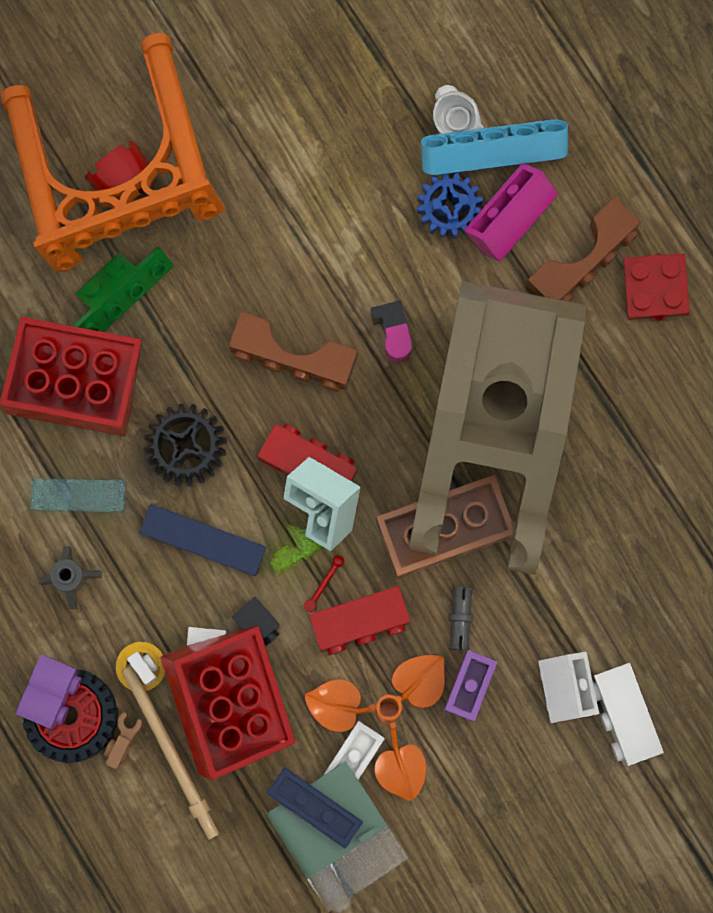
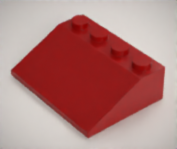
[0,316,142,437]
[160,626,296,780]

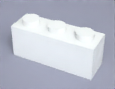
[592,663,664,766]

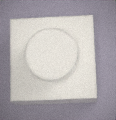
[127,652,159,686]

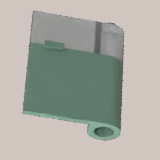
[265,761,409,913]

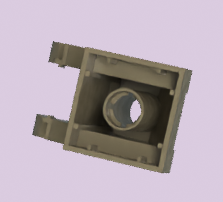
[408,281,586,575]

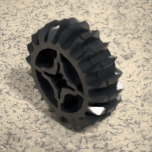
[144,404,228,487]

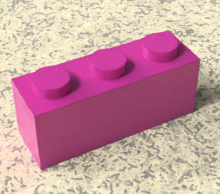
[464,163,558,262]

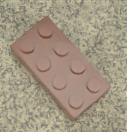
[376,475,514,579]

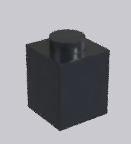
[232,597,281,647]

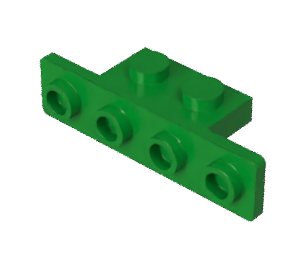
[73,247,174,332]

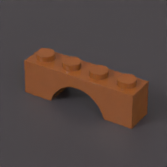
[525,197,641,302]
[229,312,358,392]

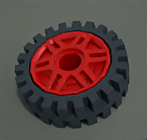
[23,670,118,763]

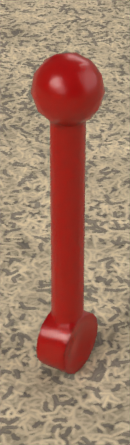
[304,555,344,612]

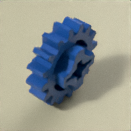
[417,172,483,239]

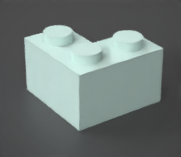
[283,457,361,551]

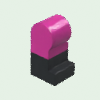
[371,300,412,363]

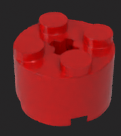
[85,141,156,208]

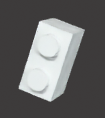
[538,652,599,723]

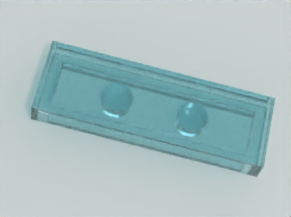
[31,479,126,512]

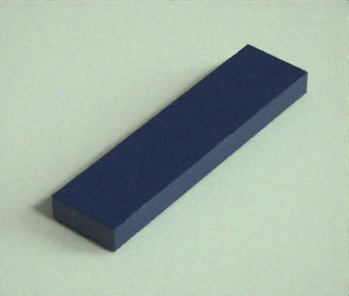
[139,504,267,576]

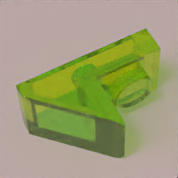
[270,524,324,574]

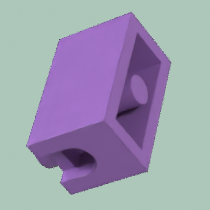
[444,650,497,722]

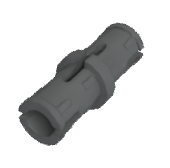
[449,586,473,650]

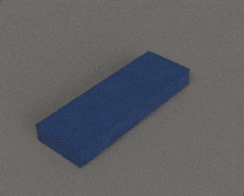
[266,767,363,849]

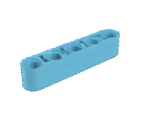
[421,119,568,175]

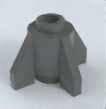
[38,546,103,609]

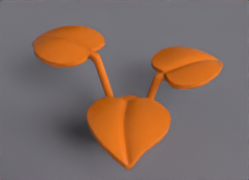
[305,655,445,801]

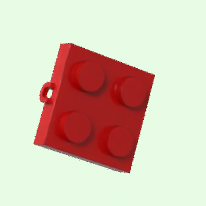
[623,253,690,321]

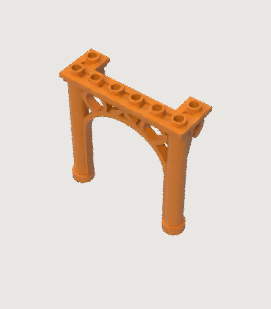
[1,33,226,272]

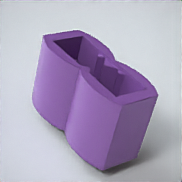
[16,655,82,729]

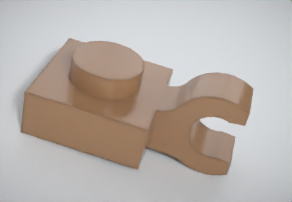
[104,712,143,770]

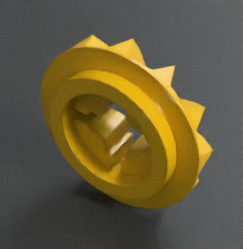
[116,642,165,691]

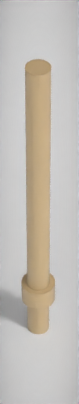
[122,666,219,840]

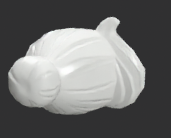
[433,85,484,134]

